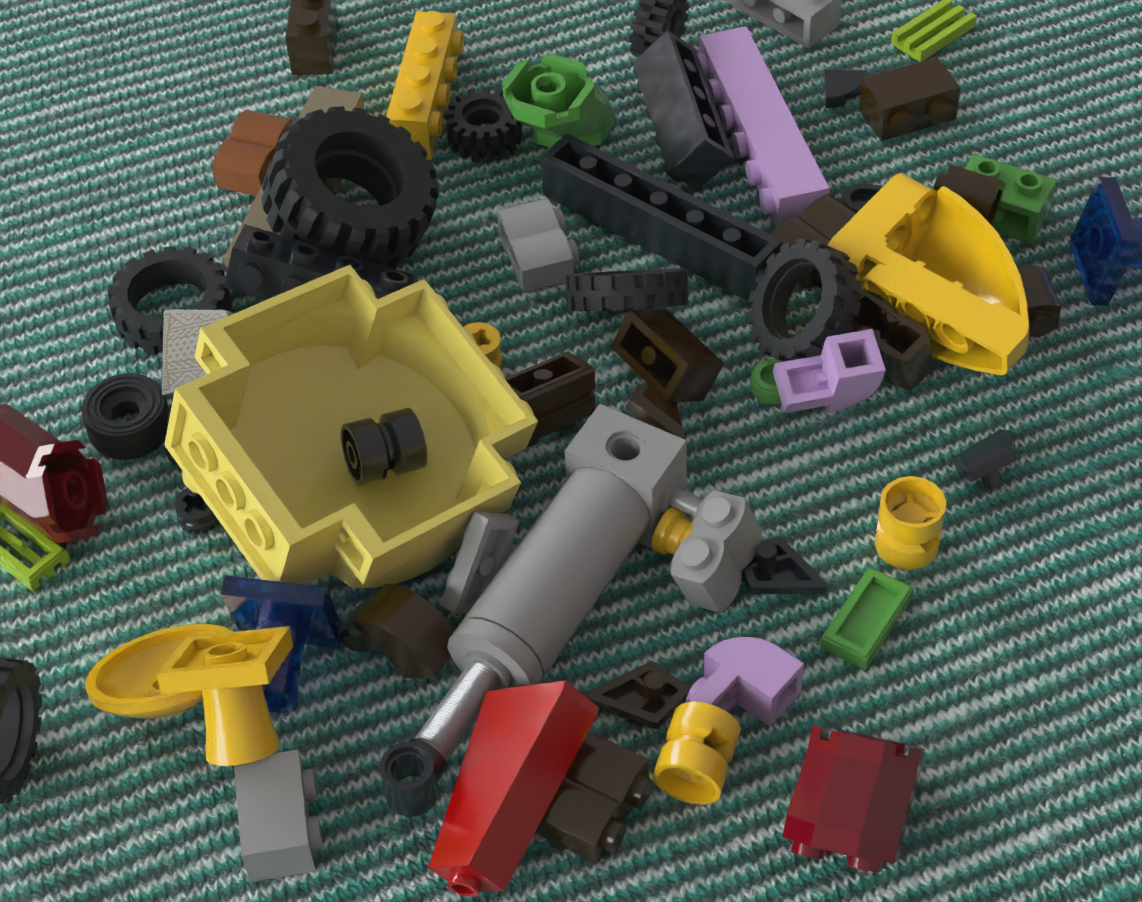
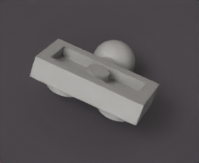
[440,511,519,614]

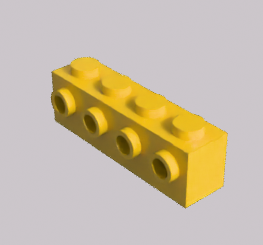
[386,11,464,160]

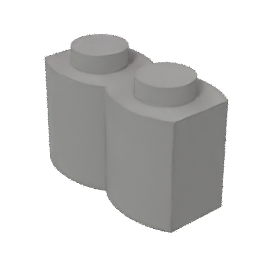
[497,198,580,293]
[671,490,762,613]

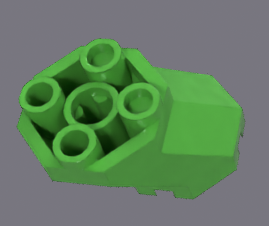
[502,54,615,148]

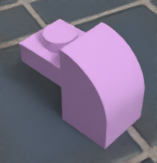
[773,329,886,413]
[686,637,804,727]

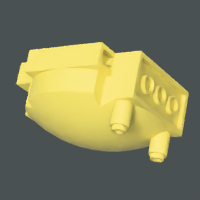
[164,265,538,606]

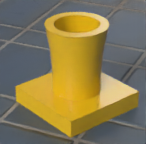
[157,626,293,766]

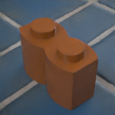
[212,110,293,196]

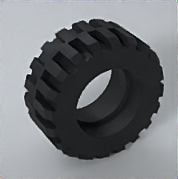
[261,106,439,269]

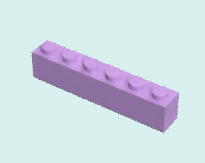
[697,26,829,228]

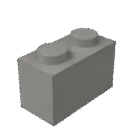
[234,749,323,883]

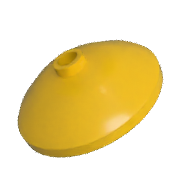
[85,624,233,718]

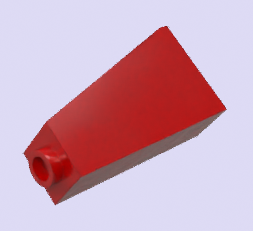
[428,680,599,897]

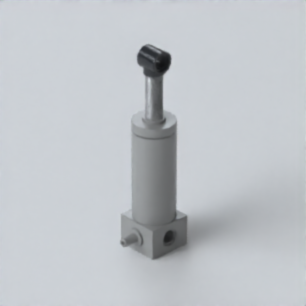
[380,404,703,817]

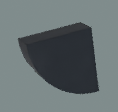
[824,70,866,108]

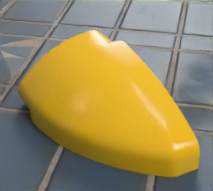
[828,173,1029,375]

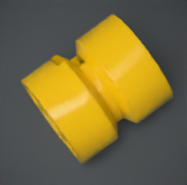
[875,476,946,570]
[653,701,741,805]

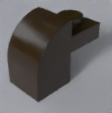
[339,584,455,678]

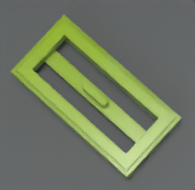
[891,0,977,62]
[0,504,71,591]

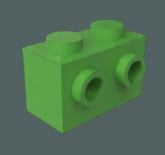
[965,154,1057,245]

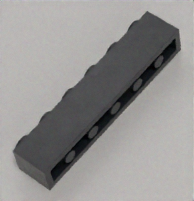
[540,133,782,302]

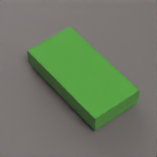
[820,567,914,671]

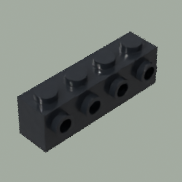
[633,30,734,190]
[224,224,419,300]

